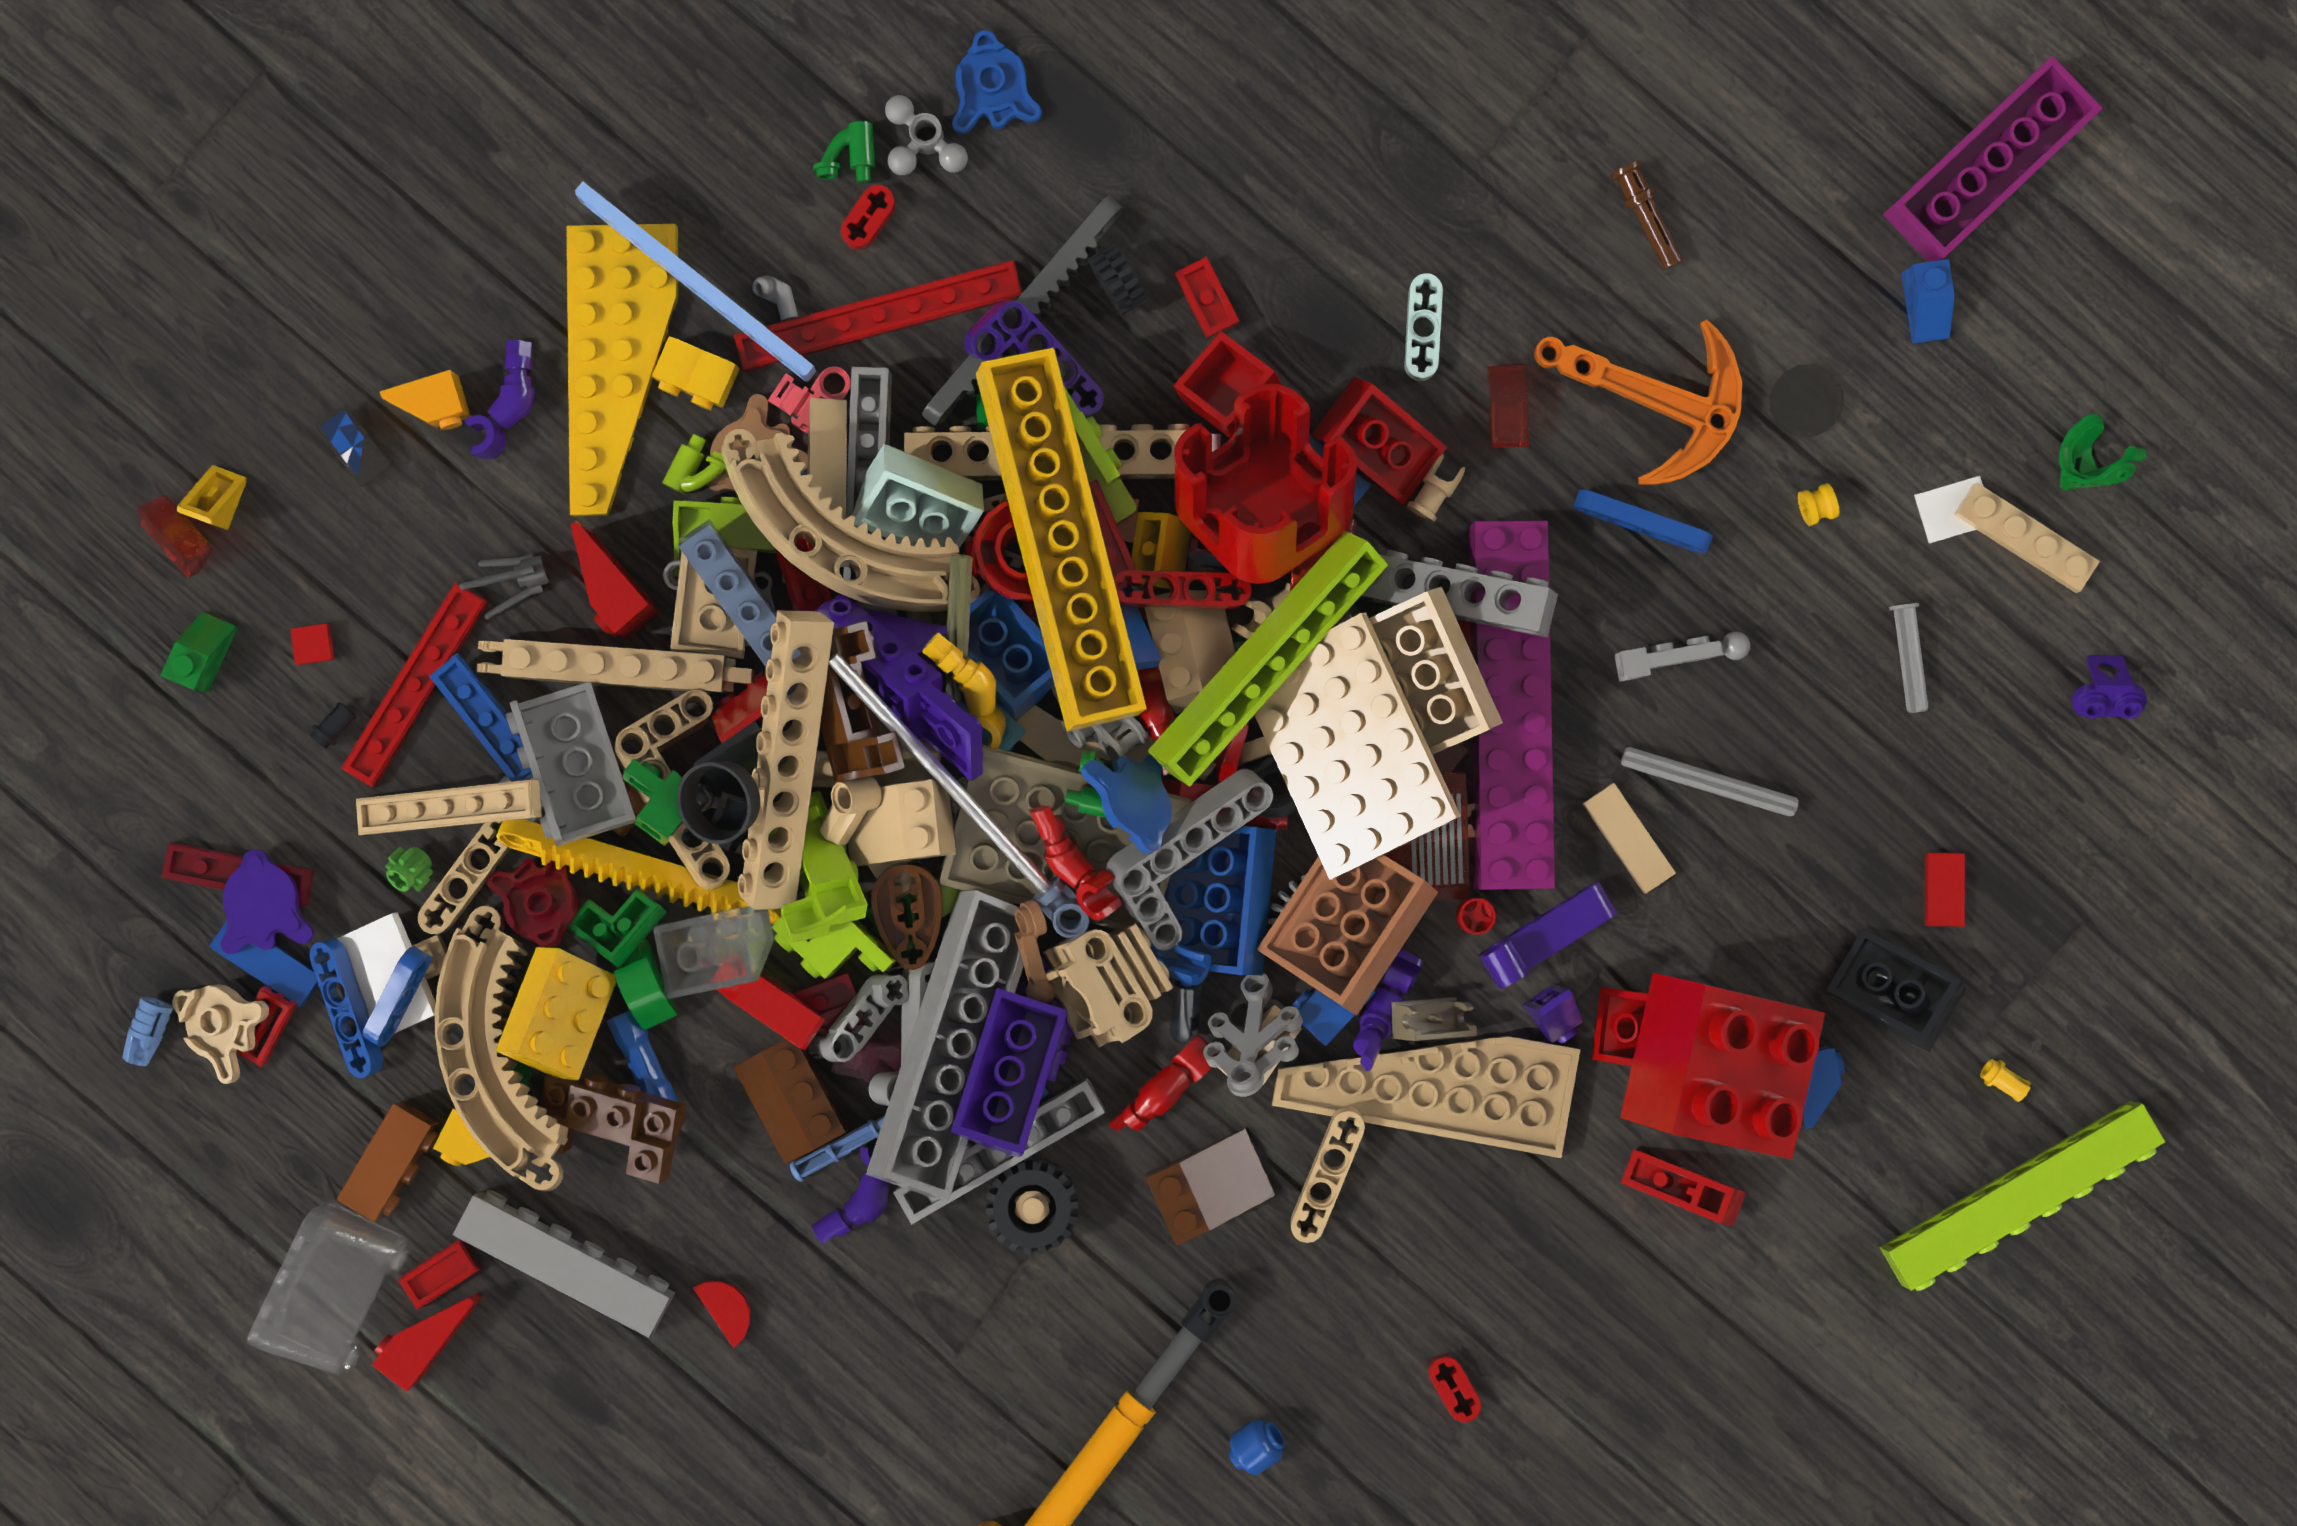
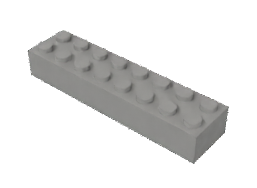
[866,890,1024,1200]

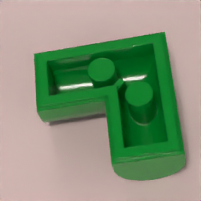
[567,889,667,967]

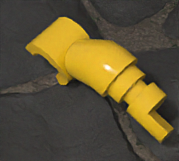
[922,632,1007,749]

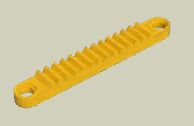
[496,819,782,924]

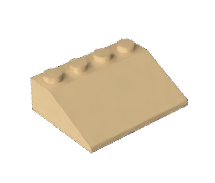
[1369,586,1503,754]

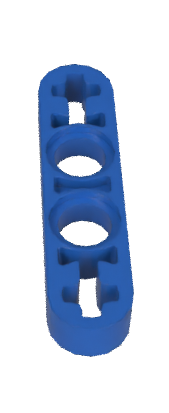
[1573,489,1713,554]
[310,938,383,1078]

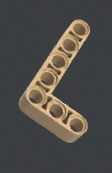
[614,689,730,890]

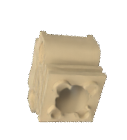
[1043,924,1173,1047]

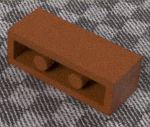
[336,1101,440,1222]

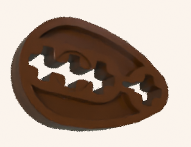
[871,862,943,970]

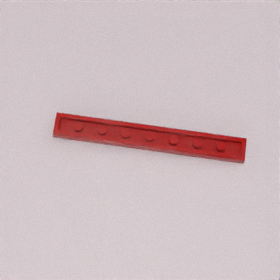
[734,260,1023,372]

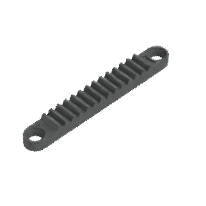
[922,195,1124,427]

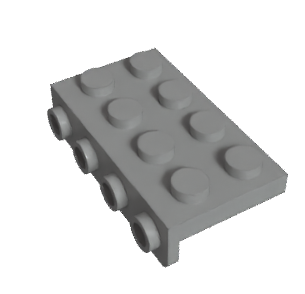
[506,681,636,847]

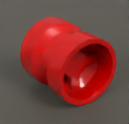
[1455,898,1496,935]

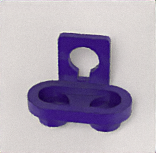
[2071,655,2147,719]

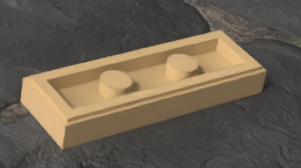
[1582,783,1676,894]

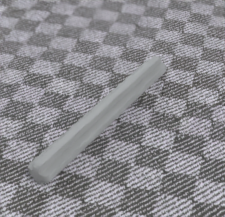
[1621,747,1799,816]

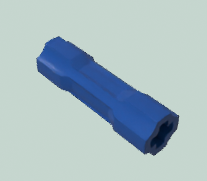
[607,1010,678,1102]

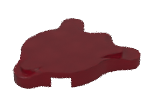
[487,858,578,948]

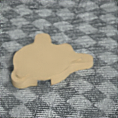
[172,984,269,1084]

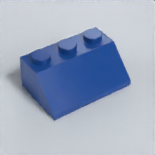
[945,588,1054,721]

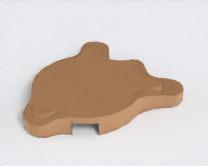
[707,394,808,492]

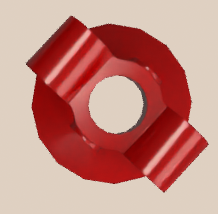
[964,501,1033,601]

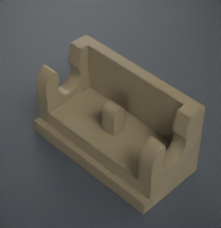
[1391,997,1477,1041]

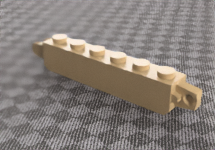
[476,639,755,694]

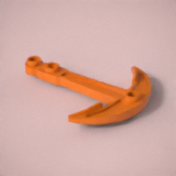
[1534,319,1742,485]

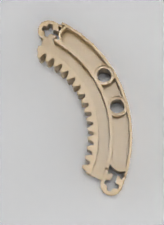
[721,429,980,612]
[435,906,569,1191]

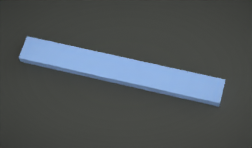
[575,181,816,382]

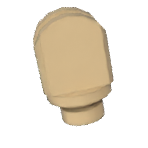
[1014,1190,1050,1224]

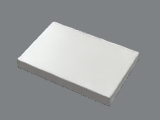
[337,912,436,1033]

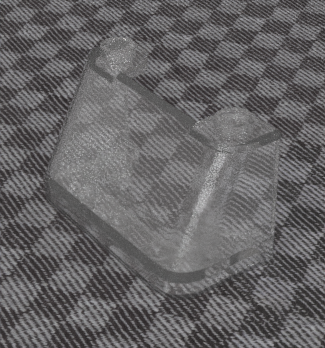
[247,1201,408,1375]

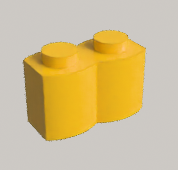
[652,336,740,411]

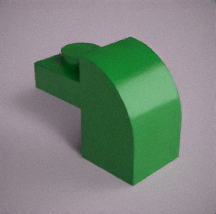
[622,759,683,846]
[613,938,677,1030]

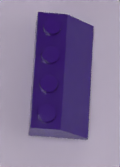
[951,988,1068,1158]

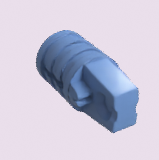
[122,996,173,1066]

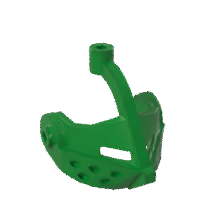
[2059,413,2147,491]

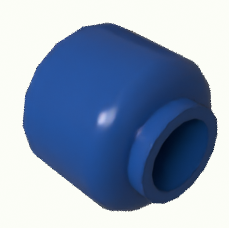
[1228,1419,1285,1475]

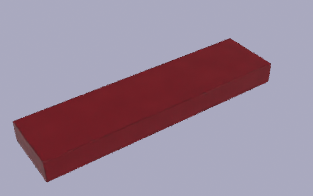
[161,842,315,906]

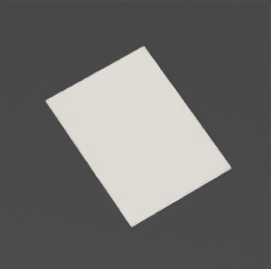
[1914,476,1983,543]

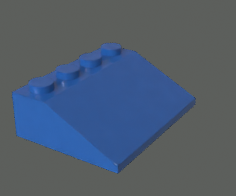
[1150,826,1276,976]

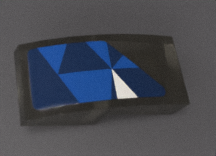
[315,404,391,488]

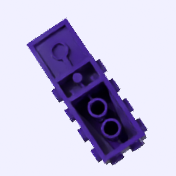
[814,594,983,781]

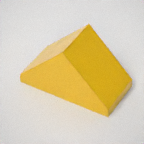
[177,465,246,530]

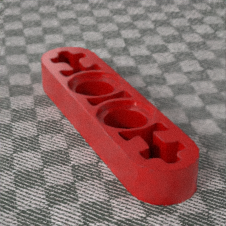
[1113,570,1252,609]

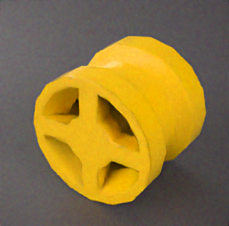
[1798,483,1839,526]

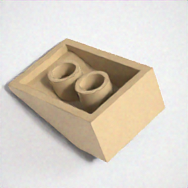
[848,780,956,867]

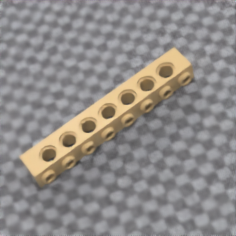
[904,424,1189,481]
[738,610,834,910]

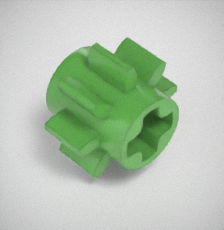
[385,847,433,892]

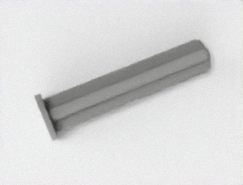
[1889,603,1928,713]

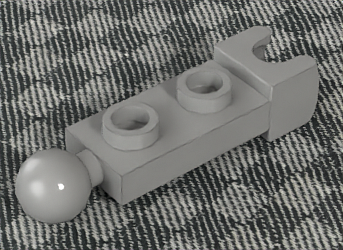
[1615,631,1750,682]

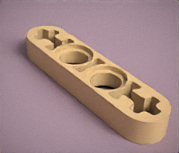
[418,821,511,934]
[1290,1106,1365,1243]

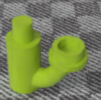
[662,434,727,495]

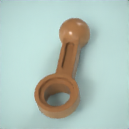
[1014,899,1055,1004]

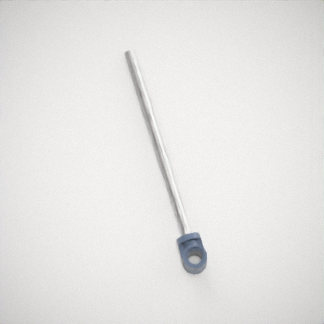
[829,653,1089,938]

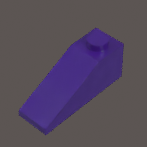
[1522,984,1583,1044]

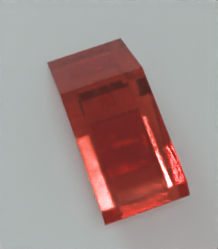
[1486,365,1529,448]

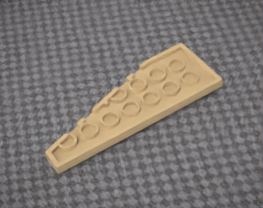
[1272,1036,1580,1158]

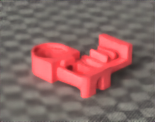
[768,367,851,434]

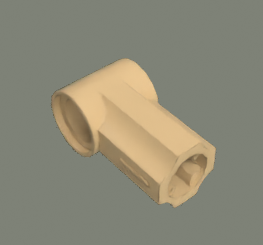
[819,777,881,845]

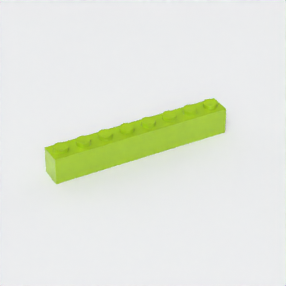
[1148,531,1388,787]
[1879,1101,2165,1291]

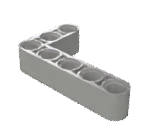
[1106,769,1273,951]

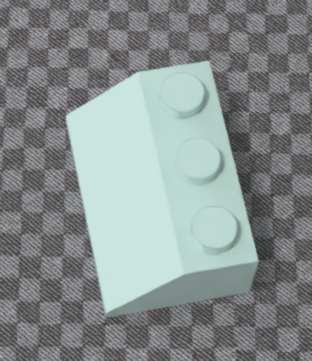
[853,444,984,548]

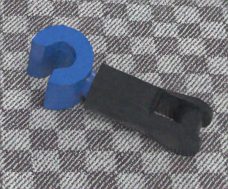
[1168,944,1212,1044]

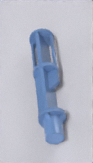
[790,1116,885,1181]

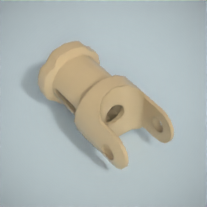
[1406,454,1465,523]

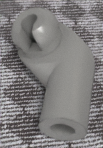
[752,275,798,322]

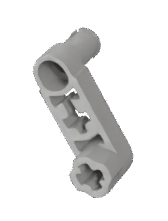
[808,974,909,1062]

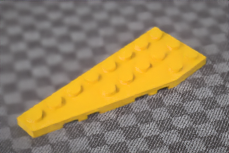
[567,224,679,516]

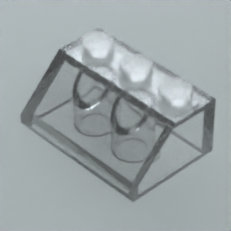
[653,906,774,999]

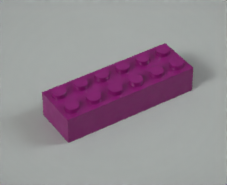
[1882,55,2103,262]

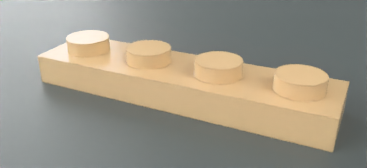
[1954,483,2100,593]

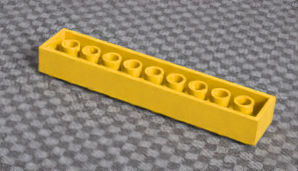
[976,347,1147,732]

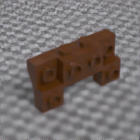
[799,621,905,782]
[540,1074,686,1184]

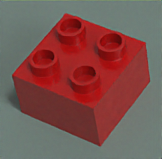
[1620,973,1825,1159]

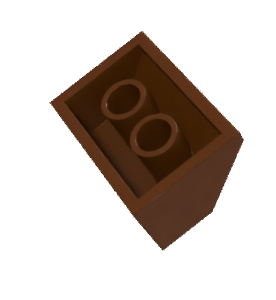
[733,1039,850,1164]

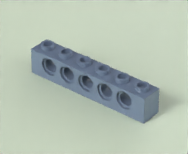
[678,519,801,695]

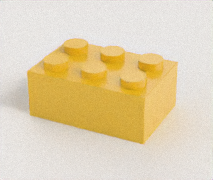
[496,947,617,1080]

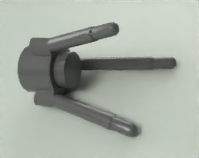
[459,553,550,620]

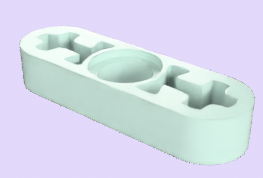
[1404,273,1443,381]

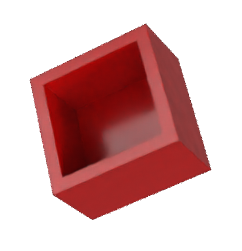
[1174,331,1282,439]

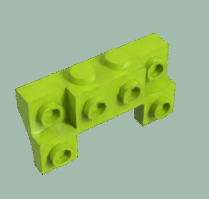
[672,497,785,583]
[748,791,868,942]

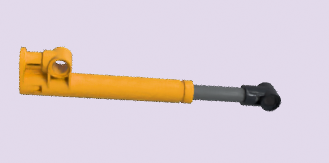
[978,1279,1236,1526]

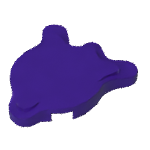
[220,849,315,954]

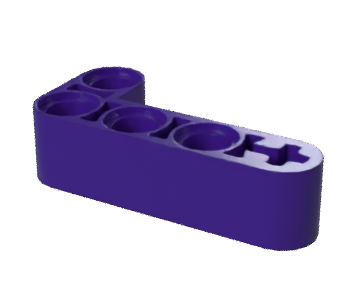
[964,300,1104,415]
[1478,881,1618,989]

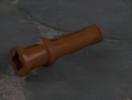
[1610,160,1684,271]

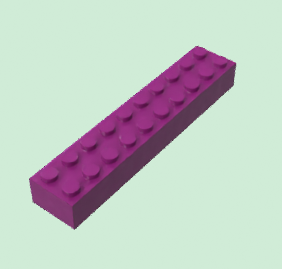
[1468,521,1555,890]

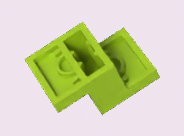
[771,916,897,979]

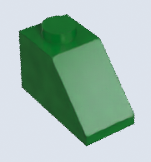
[160,612,238,693]

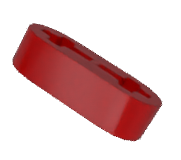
[841,185,895,250]
[1428,1354,1481,1422]

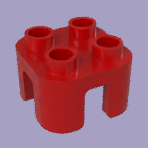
[1174,384,1357,584]

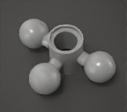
[885,95,968,175]

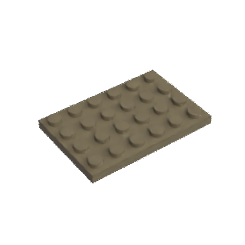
[939,744,1192,929]

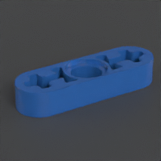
[363,946,431,1047]

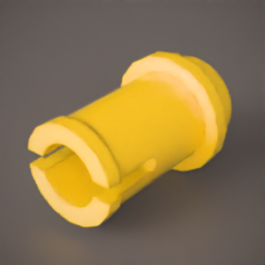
[1980,1059,2031,1102]

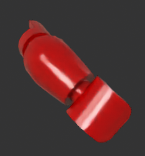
[1137,665,1175,776]
[1029,806,1122,921]
[1109,1034,1218,1131]

